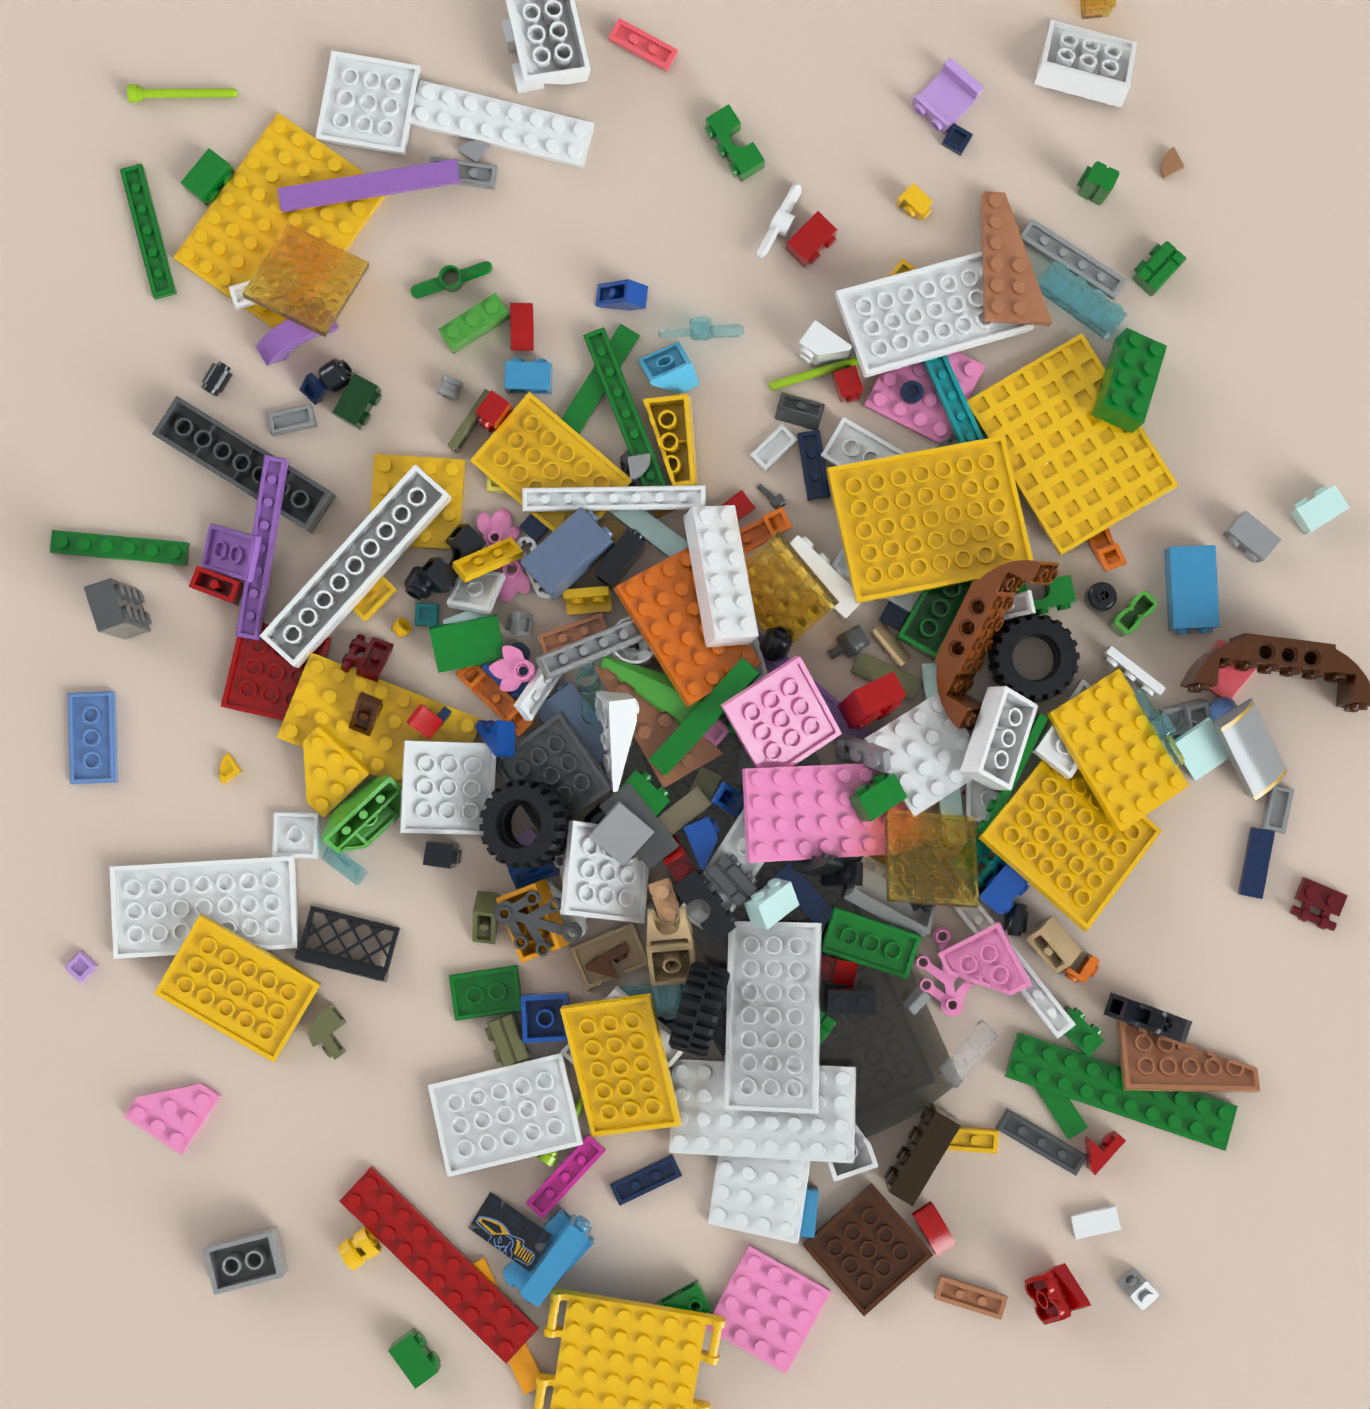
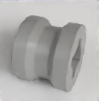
[436,375,463,401]

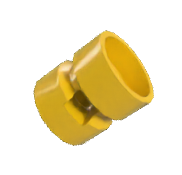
[337,1226,382,1271]

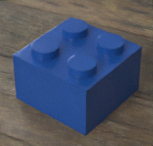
[973,861,1029,915]
[521,991,569,1043]

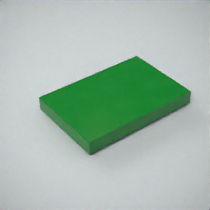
[429,614,504,673]
[449,965,522,1021]

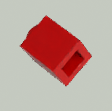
[832,365,864,403]

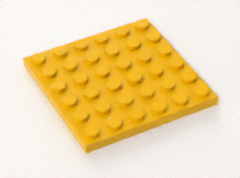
[979,759,1162,932]

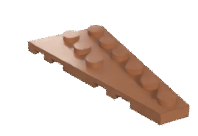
[981,191,1052,326]
[595,657,724,788]
[1116,1020,1260,1093]

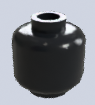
[318,358,353,393]
[404,565,433,600]
[1085,582,1117,612]
[759,626,793,662]

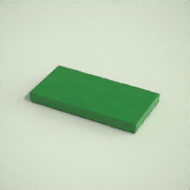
[821,906,922,980]

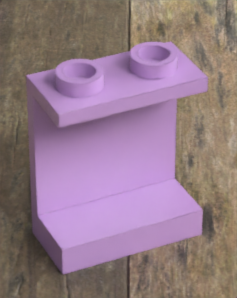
[912,57,984,134]

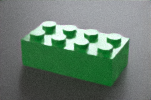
[1091,328,1167,433]
[895,581,973,660]

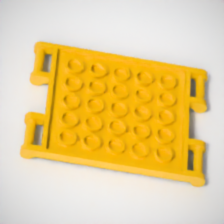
[534,1288,726,1409]

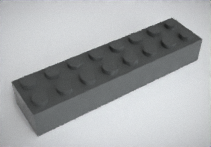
[152,396,336,534]

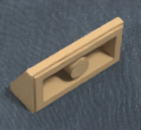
[871,623,911,667]

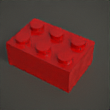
[838,671,907,730]

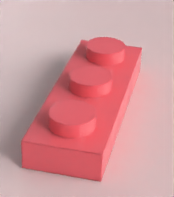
[608,18,678,72]

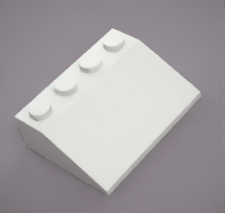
[505,0,591,85]
[1034,19,1137,107]

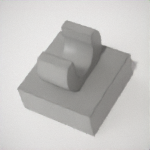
[505,611,534,637]

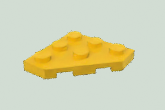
[303,724,371,818]

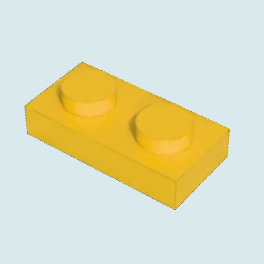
[352,576,398,622]

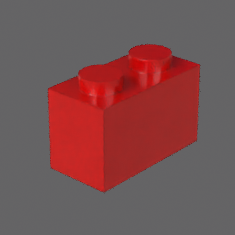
[785,211,837,267]
[475,390,513,433]
[189,566,244,606]

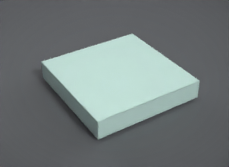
[1171,717,1229,781]

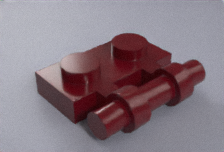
[341,634,394,682]
[1290,877,1348,931]

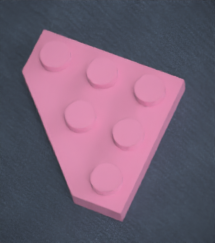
[938,922,1033,996]
[124,1083,222,1155]

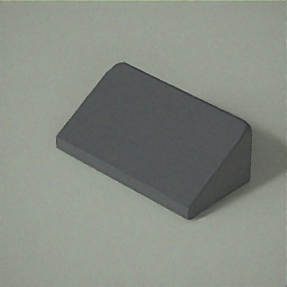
[774,392,825,430]

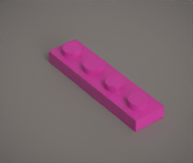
[526,1134,606,1219]

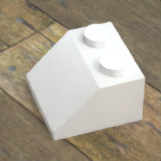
[797,320,853,366]

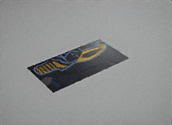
[468,1192,551,1272]

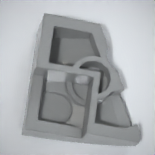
[1159,698,1210,754]

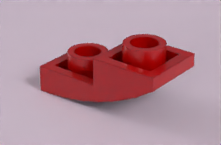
[510,302,534,351]
[912,1201,956,1257]

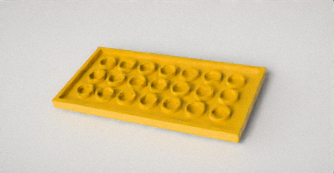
[277,653,483,786]

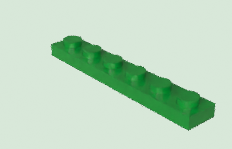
[50,530,190,566]
[975,713,1049,839]

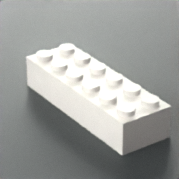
[683,505,759,647]

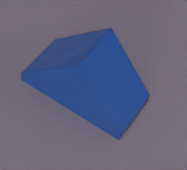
[710,781,744,818]

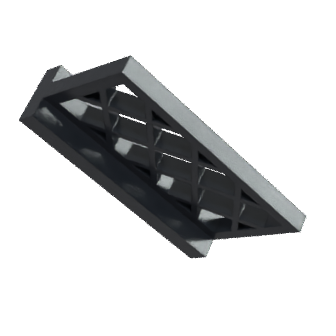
[294,906,400,983]

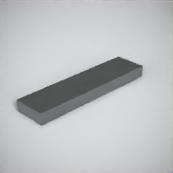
[995,1108,1088,1176]

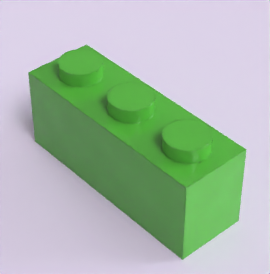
[438,293,510,354]

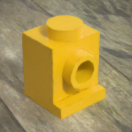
[895,183,933,221]

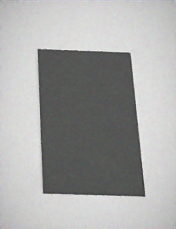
[599,782,680,869]

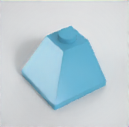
[638,341,700,394]

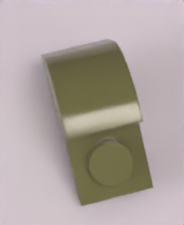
[309,1004,347,1060]

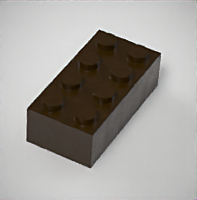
[884,1103,961,1206]

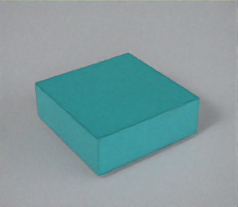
[415,603,439,627]

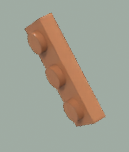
[537,612,608,654]
[933,1274,1008,1320]

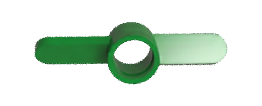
[410,261,493,298]

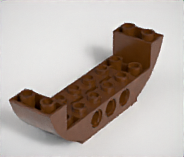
[1180,633,1370,712]

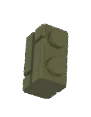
[485,1012,530,1067]

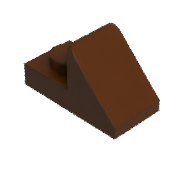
[348,691,383,736]
[585,941,630,979]

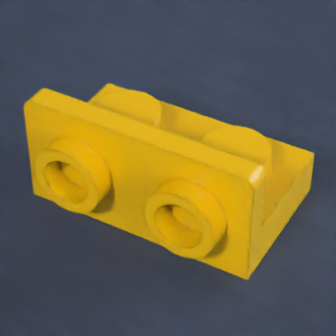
[563,586,612,615]

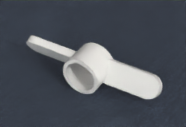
[756,184,801,258]

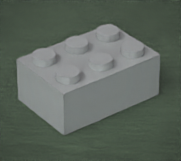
[203,1226,288,1295]

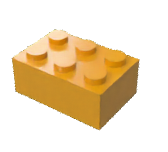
[496,878,570,963]

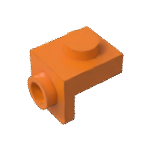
[1064,953,1100,984]

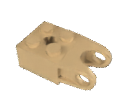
[646,906,696,986]

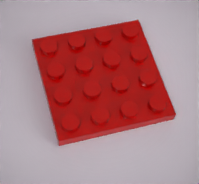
[220,623,332,721]

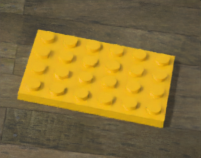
[470,392,632,532]
[1046,668,1189,833]
[154,913,322,1063]
[560,993,682,1137]

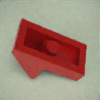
[406,704,443,738]
[663,834,697,882]
[821,954,858,986]
[1085,1131,1126,1175]

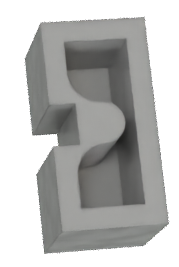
[1223,511,1282,563]

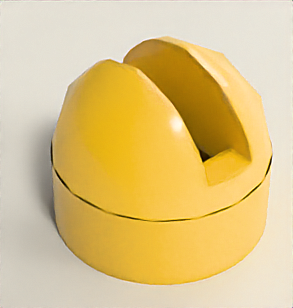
[391,617,412,637]

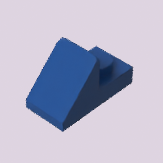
[475,720,515,758]

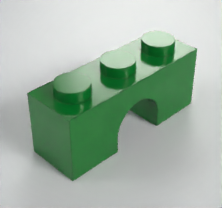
[704,104,765,182]
[1013,575,1076,620]

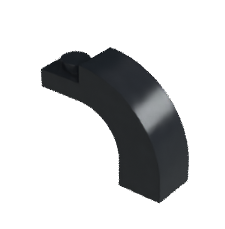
[1104,993,1192,1043]

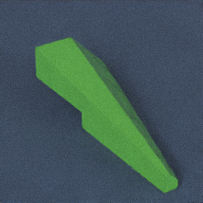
[600,656,706,725]

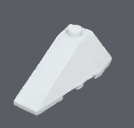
[595,691,639,792]
[828,1124,879,1182]

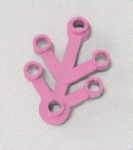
[915,926,976,1016]

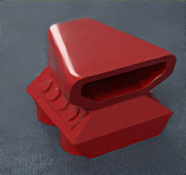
[1024,1263,1091,1325]

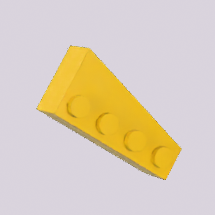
[643,394,698,486]

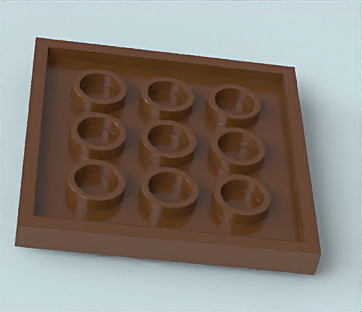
[802,1183,933,1316]

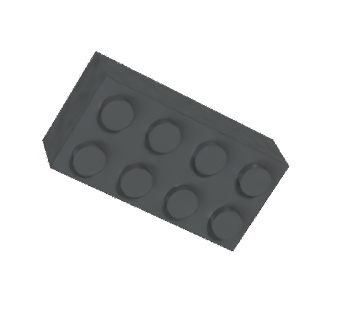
[84,578,152,640]

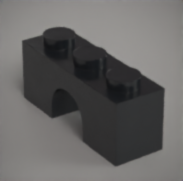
[416,524,487,593]
[673,869,737,943]

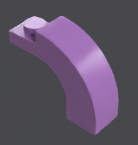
[256,308,338,366]

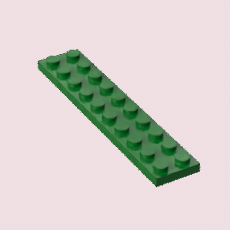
[1004,1033,1238,1151]

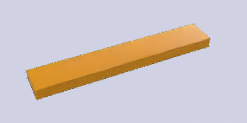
[473,1257,541,1395]

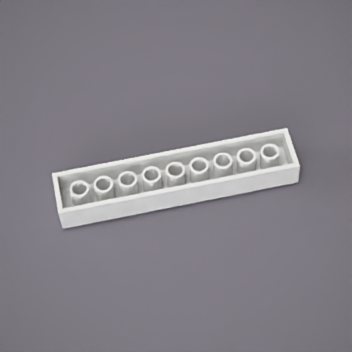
[260,464,452,668]

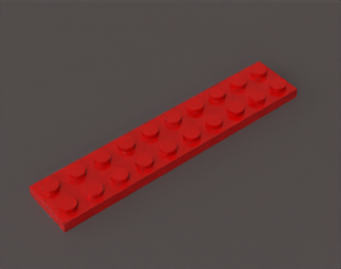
[339,1166,539,1364]

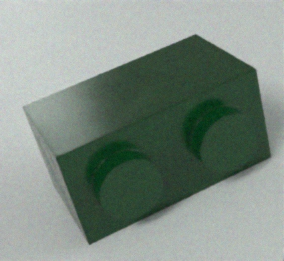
[332,373,382,430]

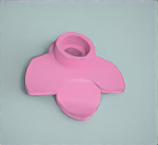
[476,509,521,547]
[493,560,530,603]
[489,646,535,692]

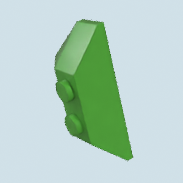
[321,774,402,853]

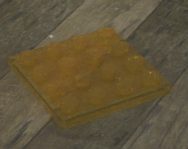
[243,223,369,337]
[746,531,839,644]
[884,810,979,908]

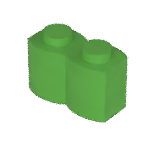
[1109,590,1158,637]

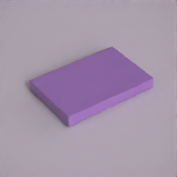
[201,523,262,582]

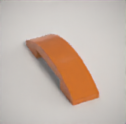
[740,507,792,554]
[1087,528,1127,572]
[455,665,535,737]

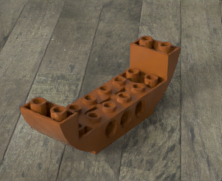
[934,560,1059,729]

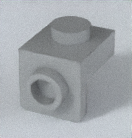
[1118,1268,1159,1311]

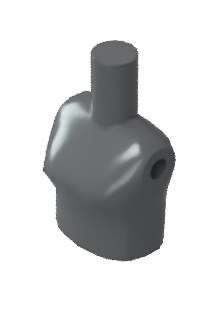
[827,624,871,659]

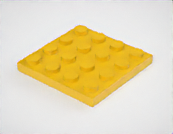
[370,454,466,550]

